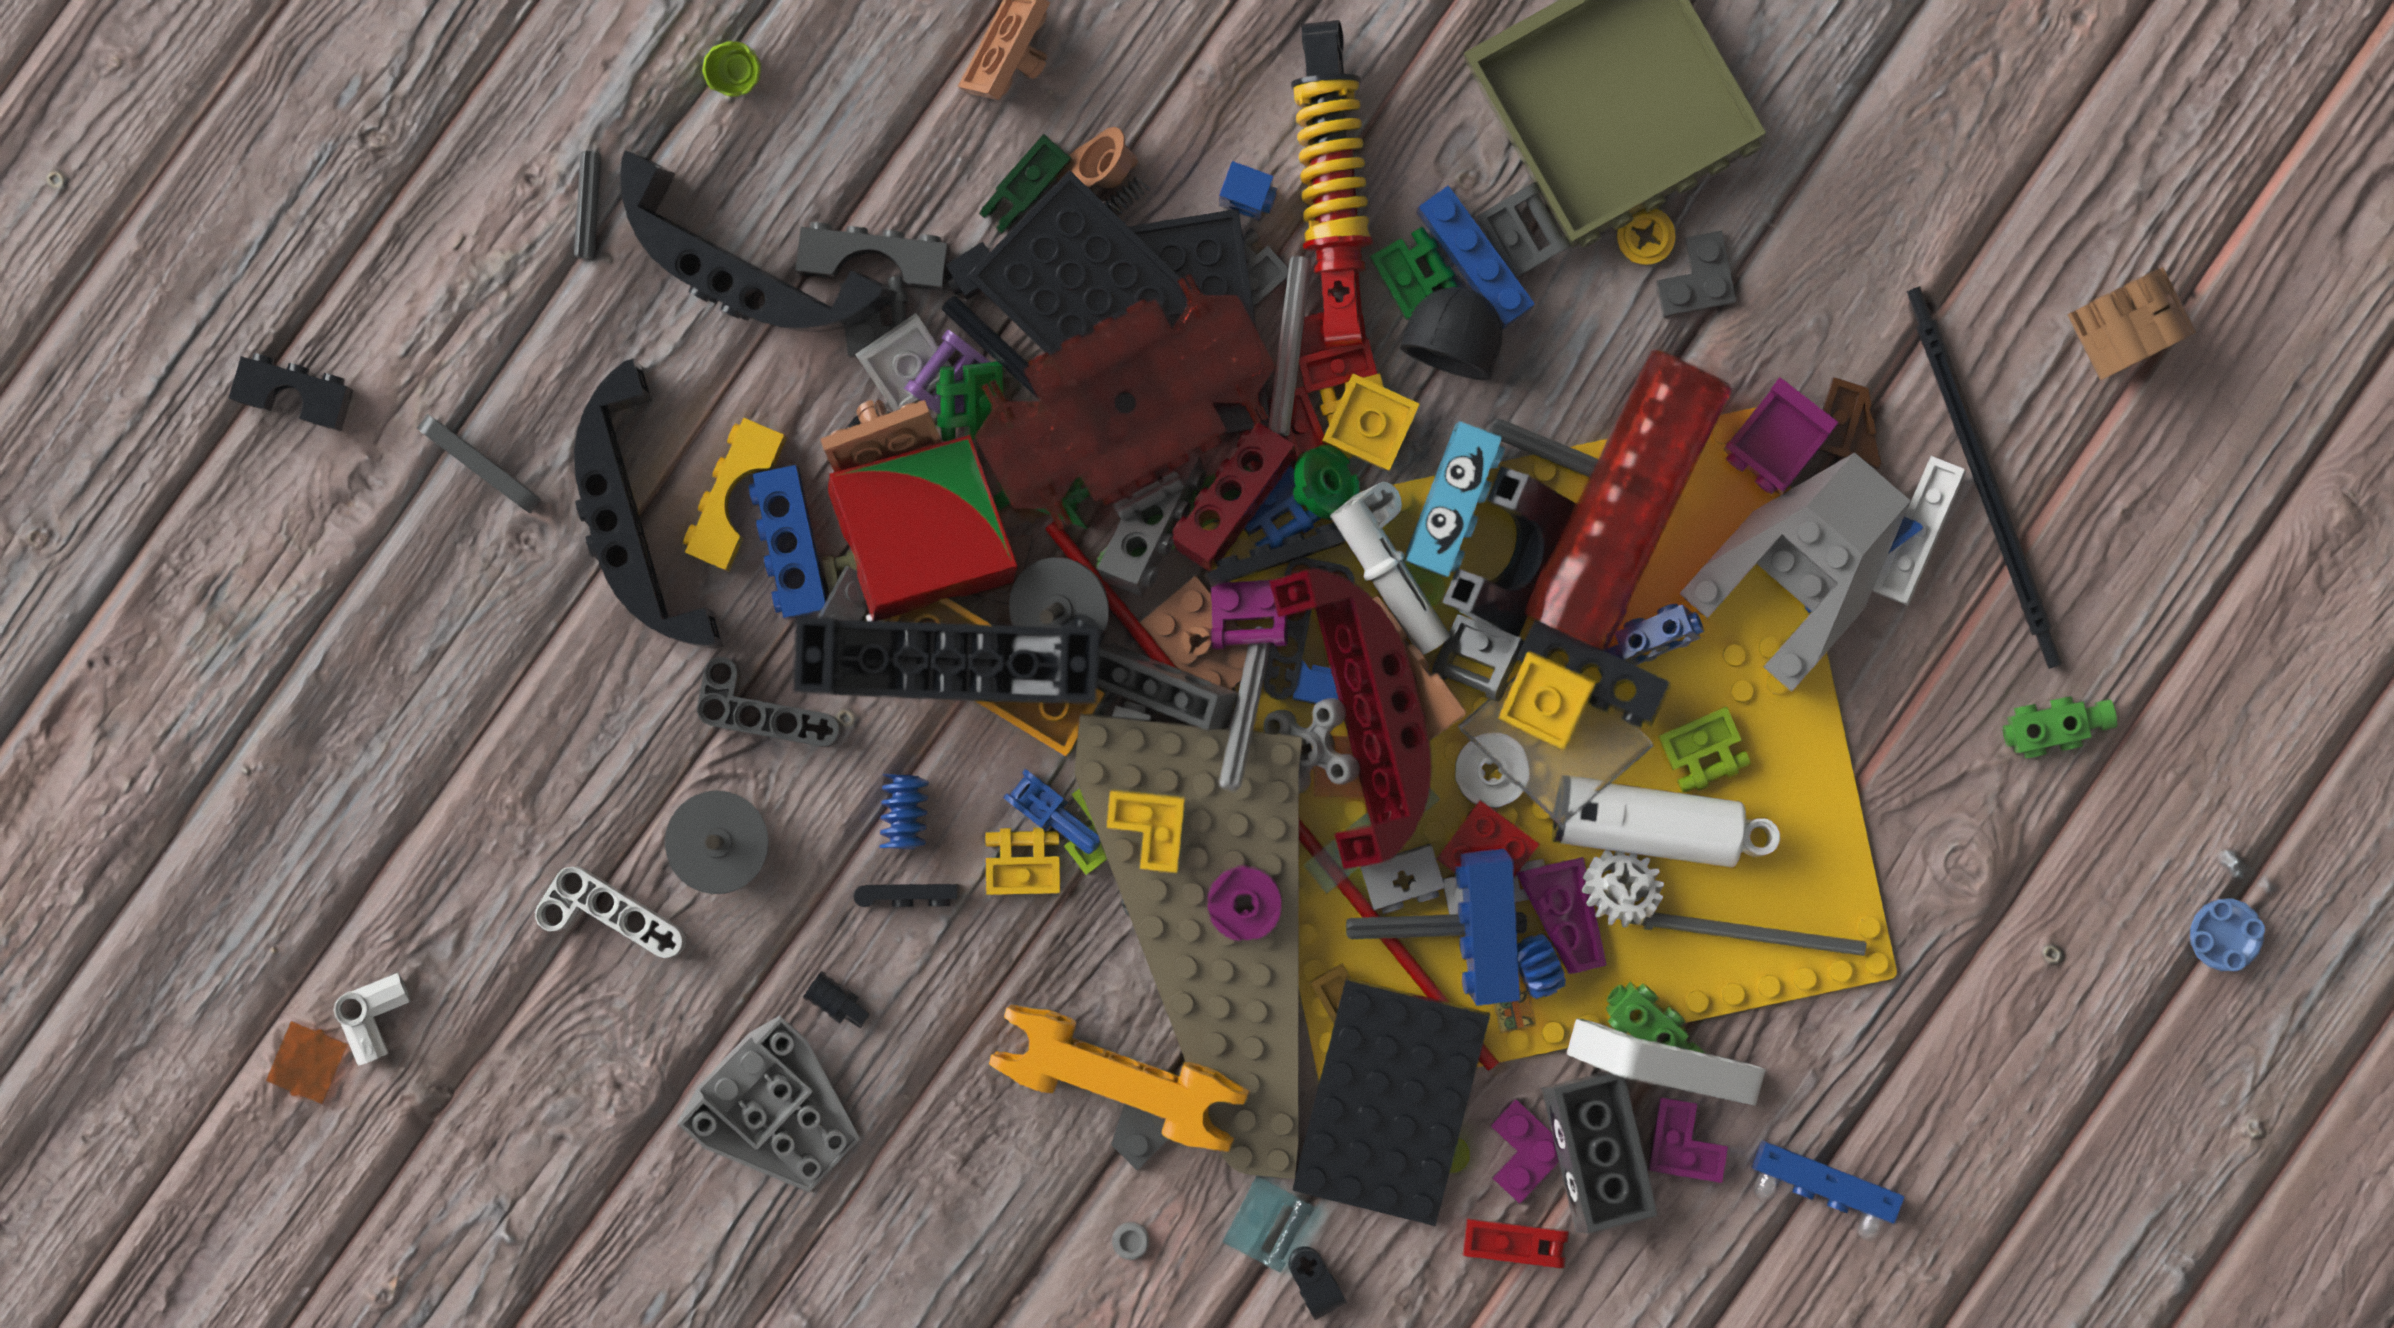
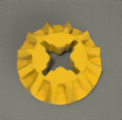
[1616,208,1676,266]

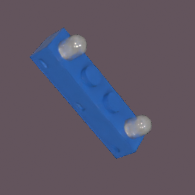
[1751,1140,1905,1241]

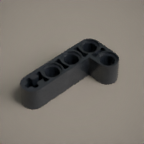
[1264,557,1355,700]

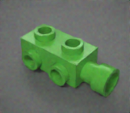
[2002,696,2118,759]
[1606,981,1705,1053]

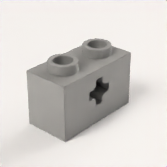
[1360,843,1445,914]

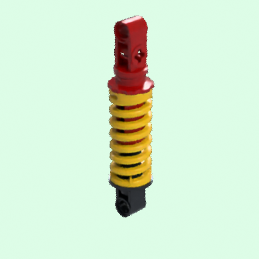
[1291,20,1373,348]

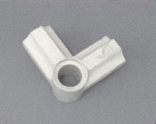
[334,972,411,1066]

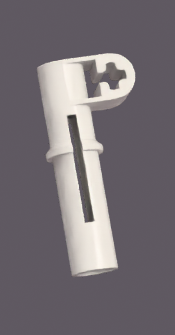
[1330,482,1450,655]

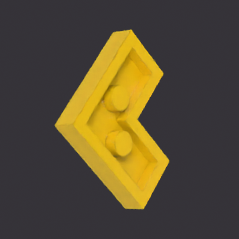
[1106,789,1185,873]

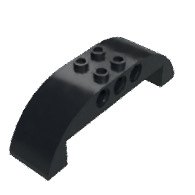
[620,150,898,332]
[574,358,723,649]
[793,616,1099,703]

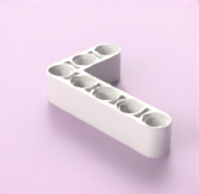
[1566,1018,1766,1105]

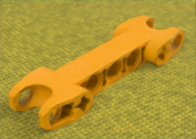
[989,1004,1250,1152]

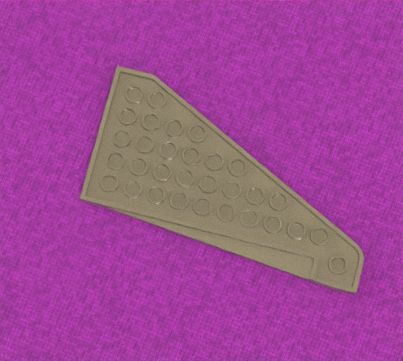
[1074,713,1302,1179]

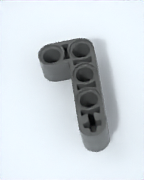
[697,657,842,747]

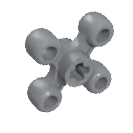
[1263,698,1360,794]

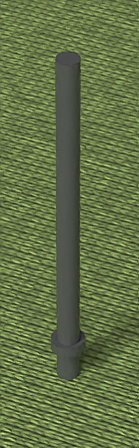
[1630,912,1866,956]

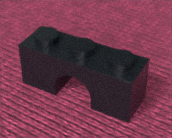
[228,353,353,432]

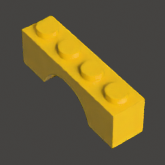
[683,417,787,572]

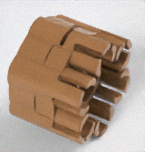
[2067,267,2197,381]

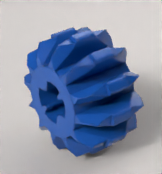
[1517,934,1566,999]

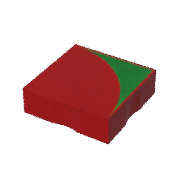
[828,435,1017,621]

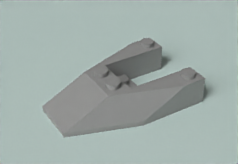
[1680,452,1910,691]

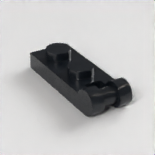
[853,884,959,907]

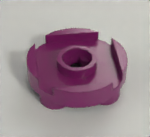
[1208,865,1282,941]

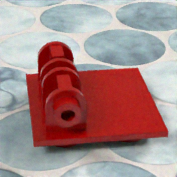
[1436,800,1540,879]

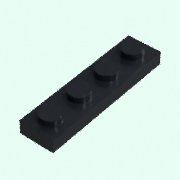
[1207,522,1346,587]

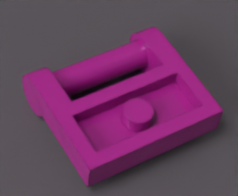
[1211,580,1288,650]

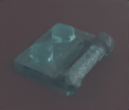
[1222,1175,1315,1273]

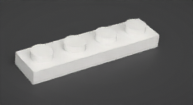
[1873,456,1966,606]

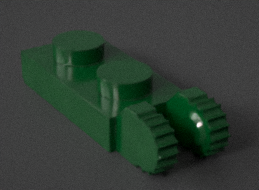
[979,134,1072,234]

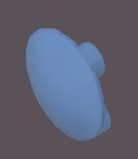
[2190,898,2265,971]

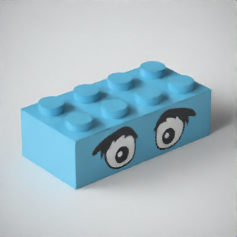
[1403,421,1505,577]

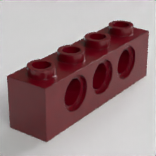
[1173,422,1297,572]

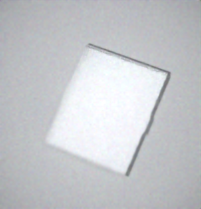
[1458,652,1653,825]

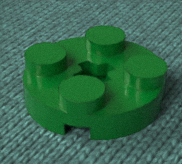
[1293,445,1360,520]

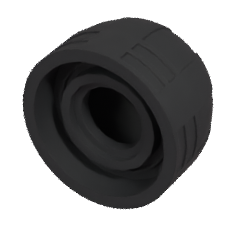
[1400,287,1503,380]

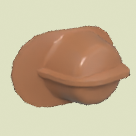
[1057,127,1138,189]

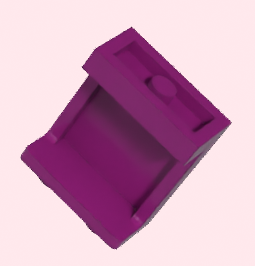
[1723,377,1838,495]

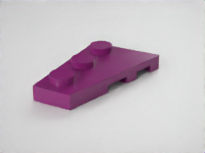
[1515,857,1607,974]

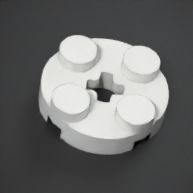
[1455,735,1529,808]

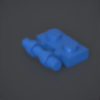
[1232,466,1321,549]

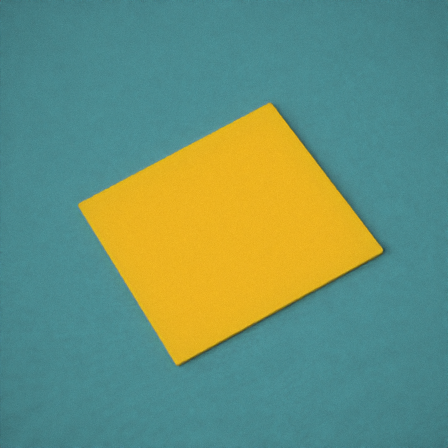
[1203,407,1897,1081]

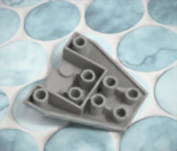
[677,1016,860,1192]

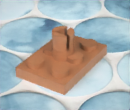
[958,0,1050,100]
[820,400,942,472]
[1140,575,1249,690]

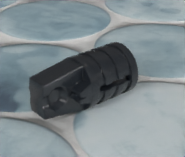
[803,971,870,1028]

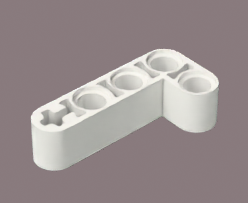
[535,867,686,958]

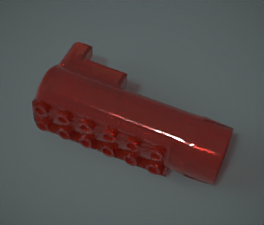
[1524,348,1733,651]

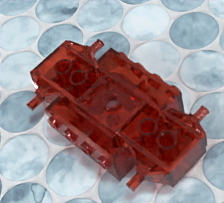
[975,274,1275,531]

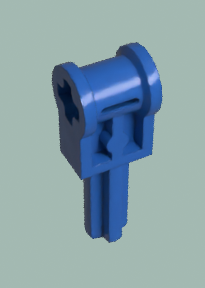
[1003,769,1101,854]

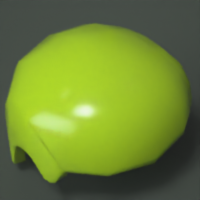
[702,41,762,97]

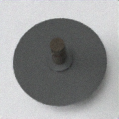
[1009,557,1109,631]
[665,790,769,894]

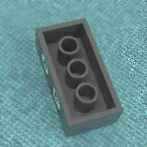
[1542,1071,1658,1234]

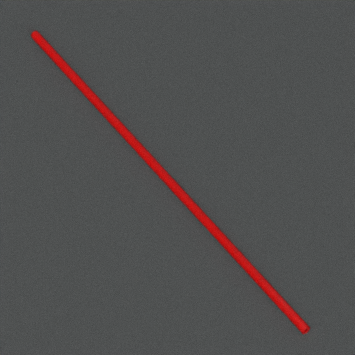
[1045,520,1499,1071]

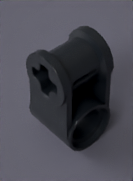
[1288,1246,1347,1320]

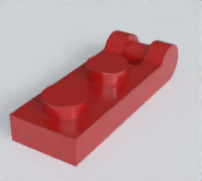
[1462,1218,1569,1268]

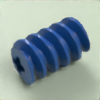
[879,774,929,850]

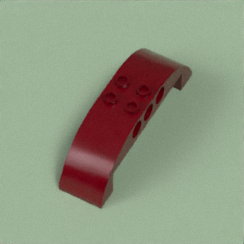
[1269,568,1432,869]

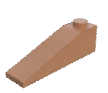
[1373,596,1466,742]

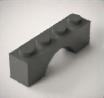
[796,222,949,291]

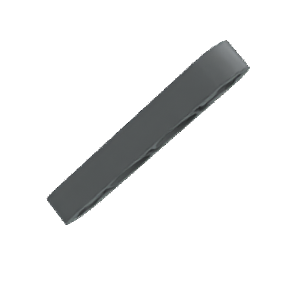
[417,414,541,514]

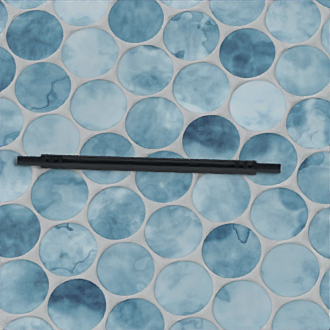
[1906,286,2062,669]

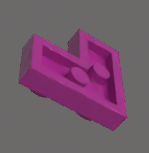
[1648,1097,1728,1183]
[1490,1099,1559,1204]

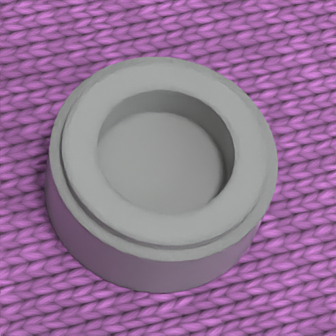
[1112,1222,1149,1260]

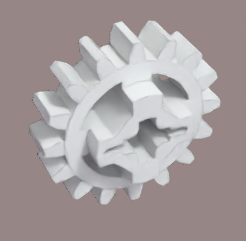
[1582,850,1664,928]

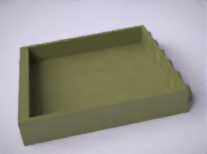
[1464,0,1766,248]

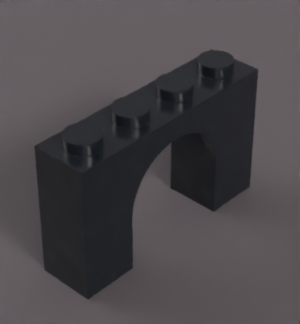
[1442,466,1576,637]

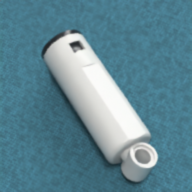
[1552,776,1780,867]

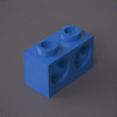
[1219,161,1278,221]

